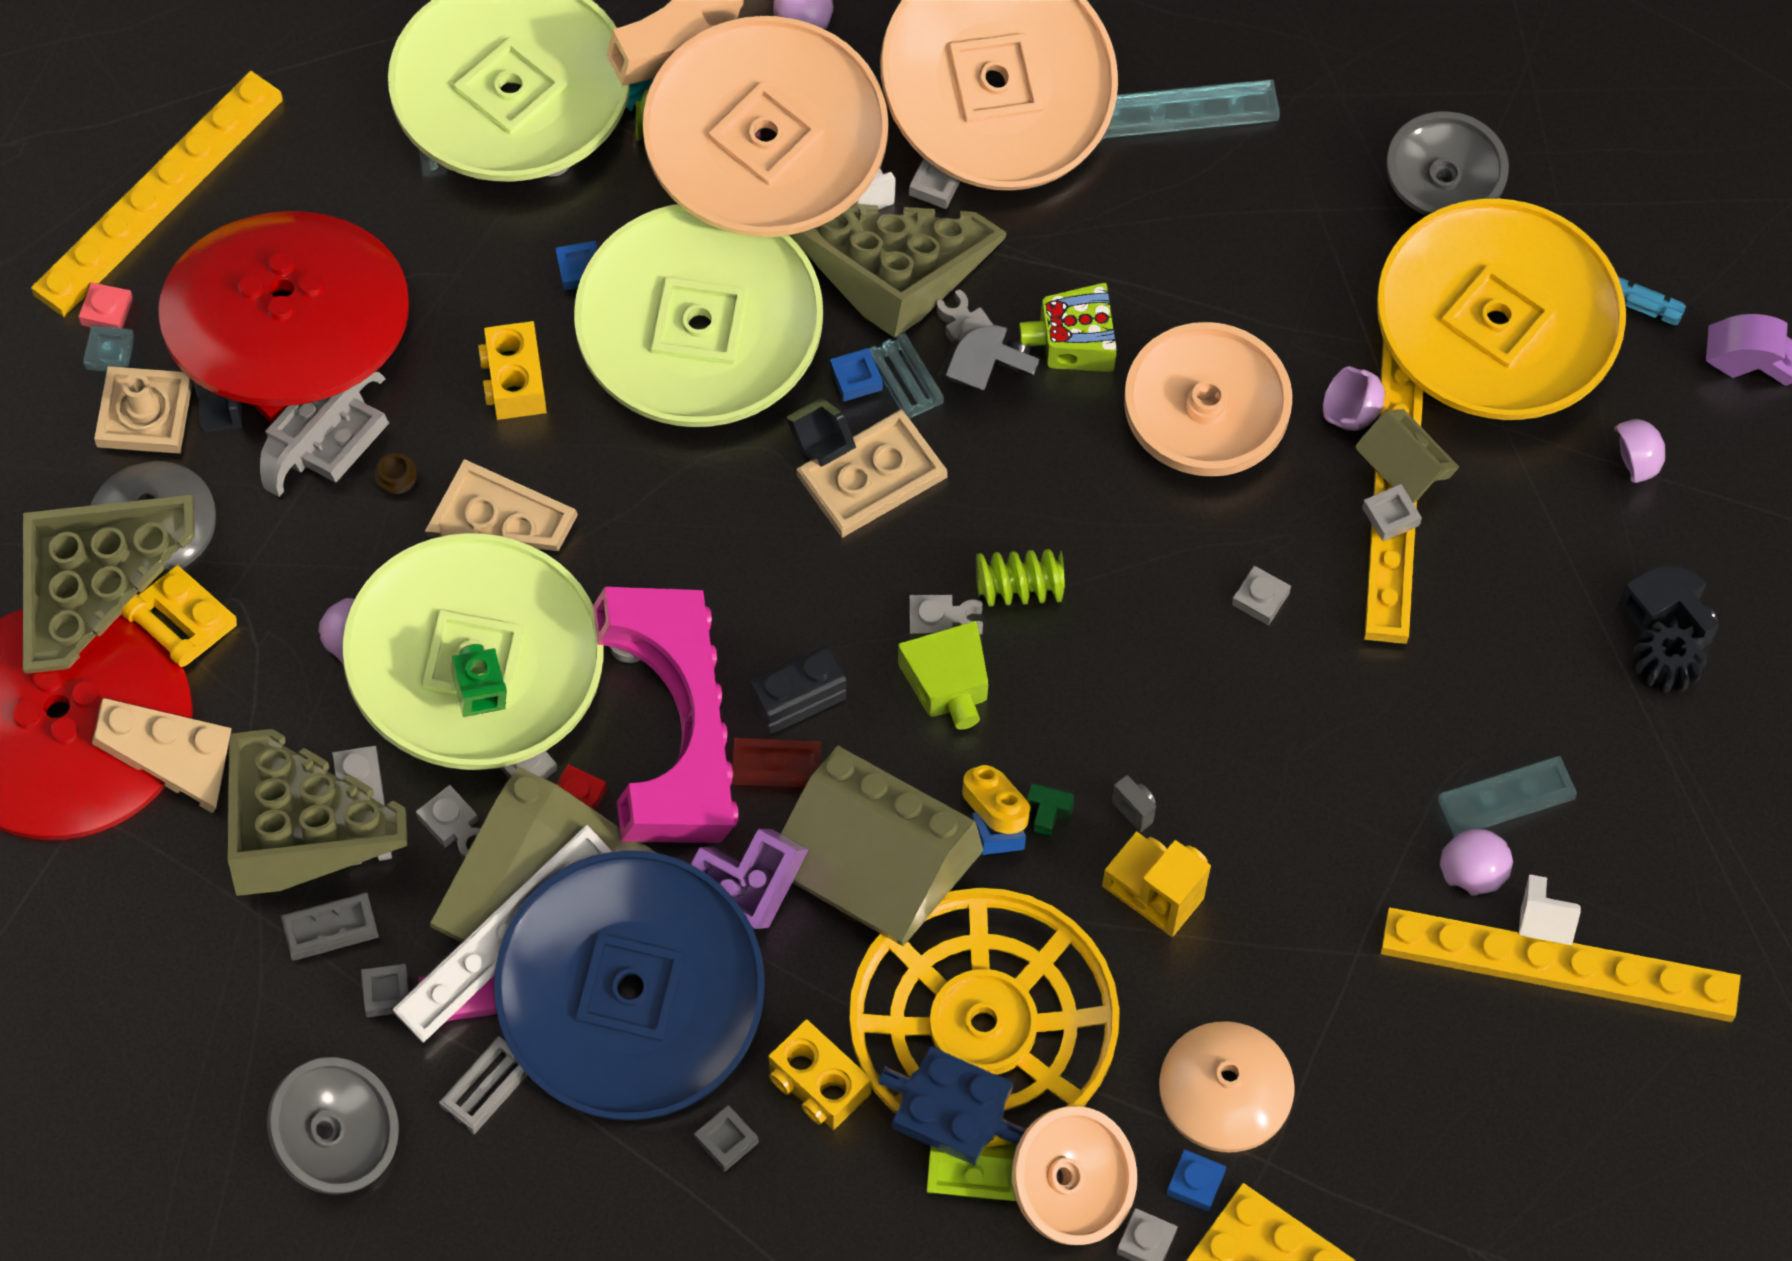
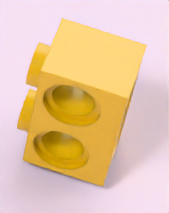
[478,321,547,420]
[769,1019,871,1131]

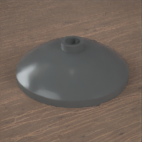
[1386,112,1509,216]
[91,461,216,576]
[267,1057,399,1194]

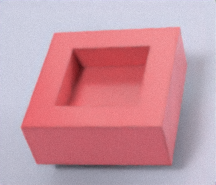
[79,282,133,334]

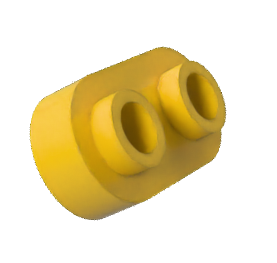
[962,765,1030,834]

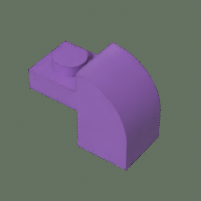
[1706,314,1792,386]

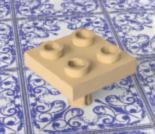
[94,366,193,453]

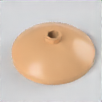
[1159,1021,1294,1152]
[1012,1106,1137,1245]

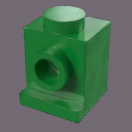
[452,644,507,717]

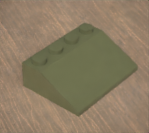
[781,746,984,946]

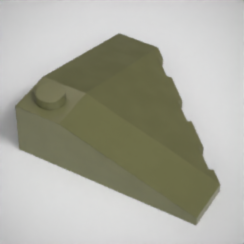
[789,204,1006,338]
[23,495,195,674]
[228,729,407,896]
[430,766,656,943]

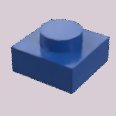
[555,241,598,291]
[830,348,883,402]
[971,813,1026,855]
[1167,1149,1227,1212]

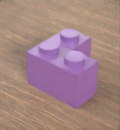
[691,829,809,929]

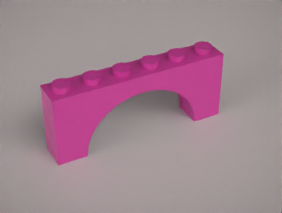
[593,587,738,843]

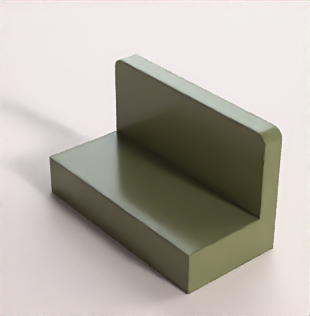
[1356,409,1459,503]

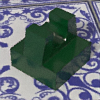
[1027,783,1074,838]

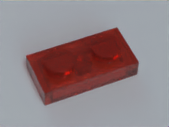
[732,738,821,788]

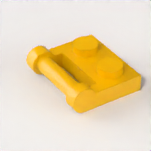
[121,565,237,667]

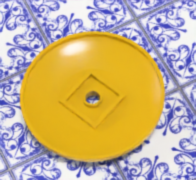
[1377,199,1626,420]

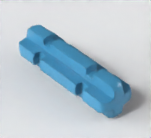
[1617,276,1686,325]

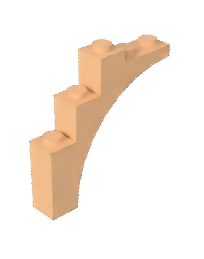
[607,0,744,86]

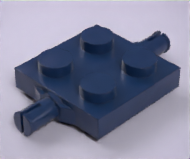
[878,1046,1027,1166]

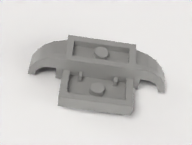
[260,371,389,497]

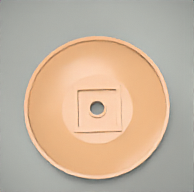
[880,0,1118,190]
[643,16,888,237]

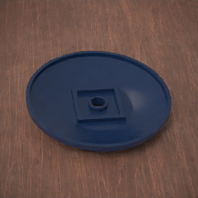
[494,850,765,1121]

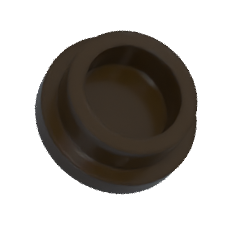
[375,453,417,494]

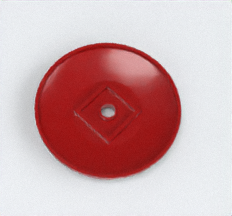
[159,211,409,406]
[0,609,193,840]

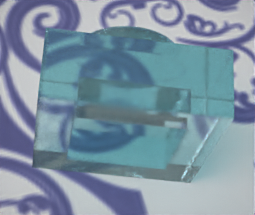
[83,325,135,372]

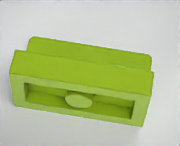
[927,1144,1017,1201]

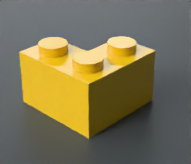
[1102,831,1211,937]

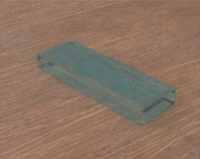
[1438,756,1577,837]

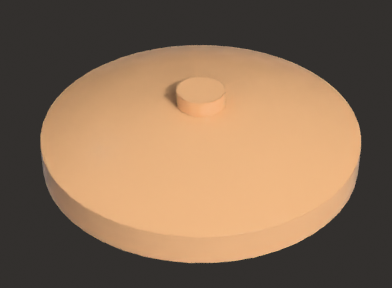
[1124,322,1292,476]

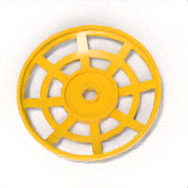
[849,888,1119,1147]

